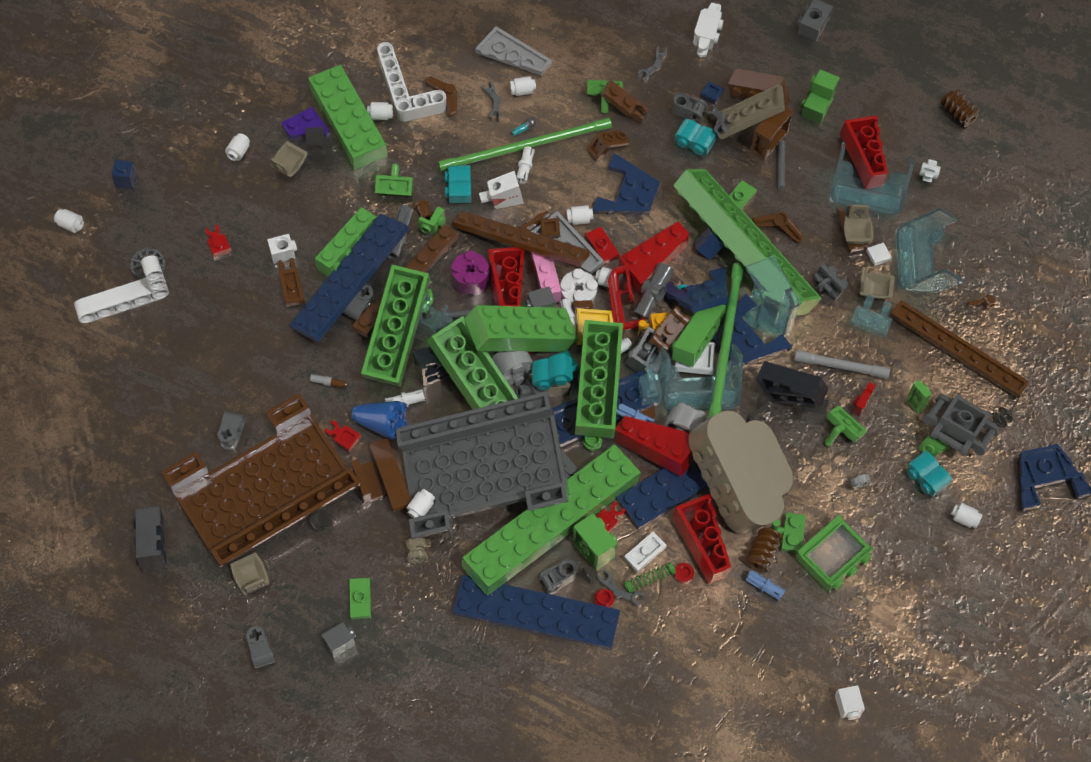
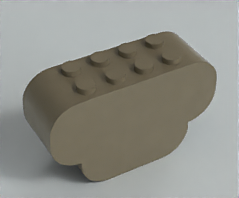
[689,411,793,534]

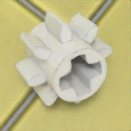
[919,159,941,183]

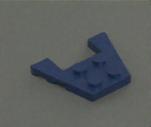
[593,153,660,215]
[665,267,729,313]
[713,294,792,368]
[1019,444,1091,511]

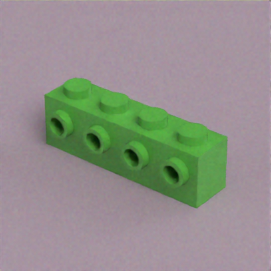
[315,207,376,277]
[671,305,726,367]

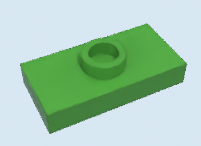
[729,180,757,209]
[350,578,371,620]

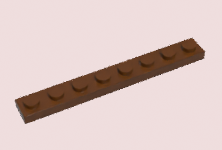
[452,210,590,267]
[352,225,459,338]
[890,300,1030,398]

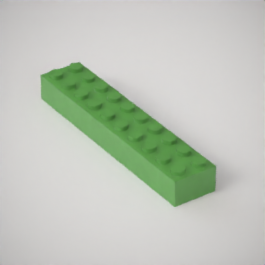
[673,169,822,317]
[462,445,641,596]

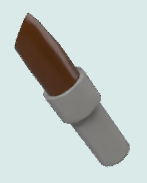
[310,374,346,387]

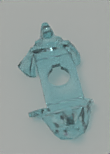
[419,293,454,334]

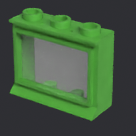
[795,514,874,593]

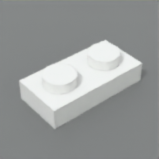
[624,532,667,573]

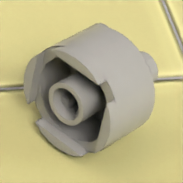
[492,351,533,386]
[663,402,706,433]

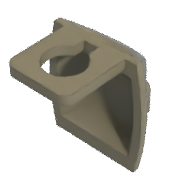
[270,141,308,178]
[844,205,873,245]
[860,267,895,299]
[230,552,270,595]

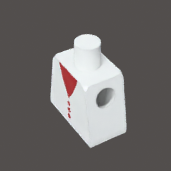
[479,171,524,209]

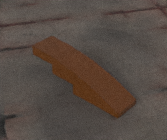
[369,438,411,512]

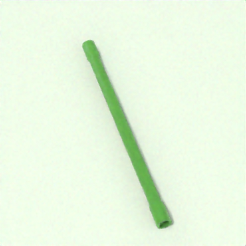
[438,118,612,172]
[708,263,744,419]

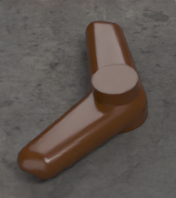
[425,76,458,116]
[752,212,804,243]

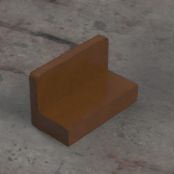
[351,459,386,503]

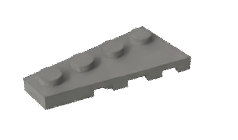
[475,26,552,76]
[531,211,605,274]

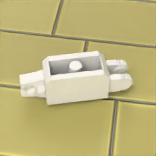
[693,2,724,58]

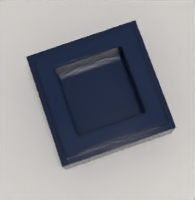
[700,81,724,104]

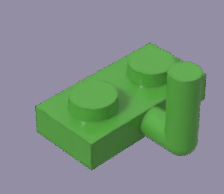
[587,80,623,113]
[375,164,413,196]
[824,406,867,446]
[770,512,806,554]

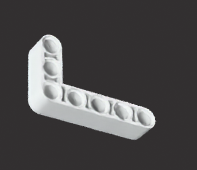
[377,42,446,122]
[74,255,169,323]

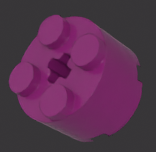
[451,250,489,295]

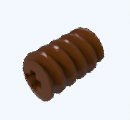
[940,89,980,127]
[745,528,783,573]

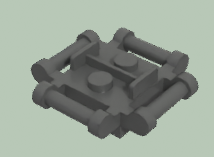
[923,393,999,456]

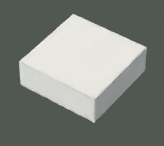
[866,243,892,266]

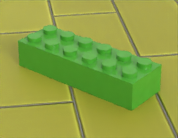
[308,65,387,170]
[361,265,430,387]
[464,305,579,352]
[427,316,518,410]
[575,320,623,438]

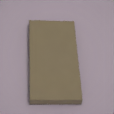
[718,84,785,140]

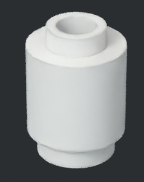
[510,76,536,96]
[367,102,393,120]
[225,133,250,161]
[567,205,593,225]
[54,209,84,233]
[595,267,624,288]
[407,489,435,518]
[951,502,982,529]

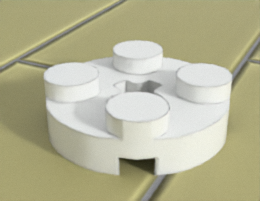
[560,269,598,306]

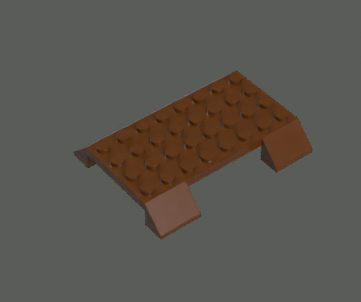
[161,393,361,567]

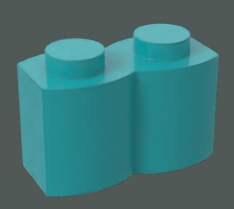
[675,119,717,156]
[445,165,471,203]
[532,354,573,390]
[907,451,952,497]

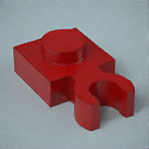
[205,224,232,258]
[852,381,876,417]
[324,420,361,452]
[596,501,626,533]

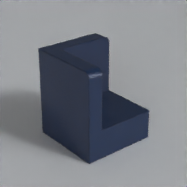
[694,226,724,260]

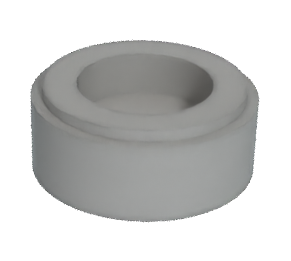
[850,474,871,489]

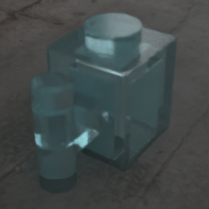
[639,369,662,405]

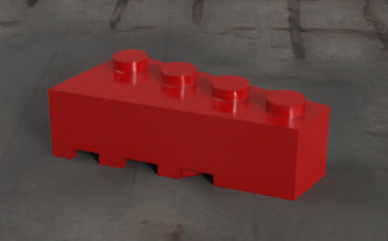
[840,115,888,189]
[618,221,690,294]
[487,247,524,306]
[615,416,694,477]
[671,494,731,584]

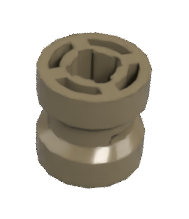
[406,537,428,564]

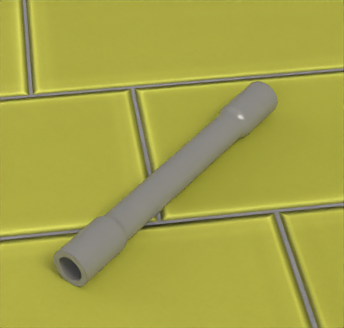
[794,350,890,379]

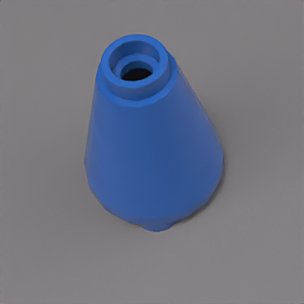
[352,401,408,440]

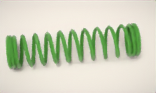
[624,562,676,593]

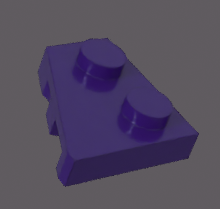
[281,107,330,139]

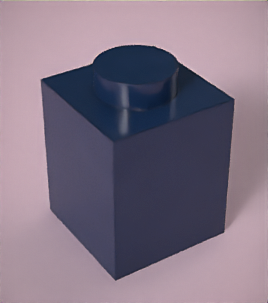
[111,160,137,189]

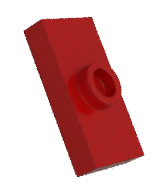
[585,226,620,264]

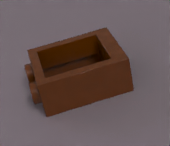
[750,105,794,160]

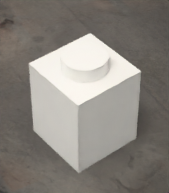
[835,685,865,720]

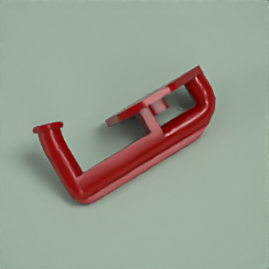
[608,265,647,331]

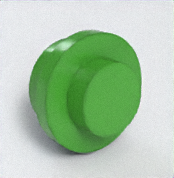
[583,436,602,451]

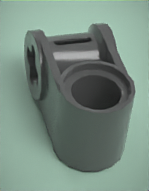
[671,93,707,122]
[343,285,375,321]
[218,411,246,451]
[538,559,577,594]
[246,626,275,669]

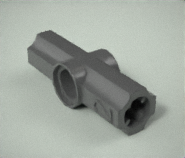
[387,205,414,260]
[633,262,674,319]

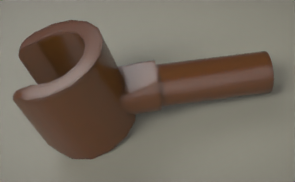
[968,294,996,309]

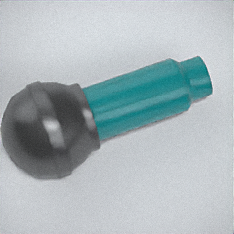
[511,117,537,136]

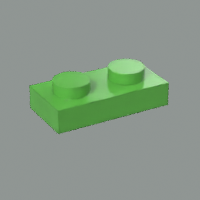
[906,380,932,414]

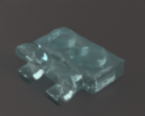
[850,294,892,337]

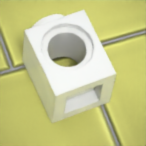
[267,234,297,264]

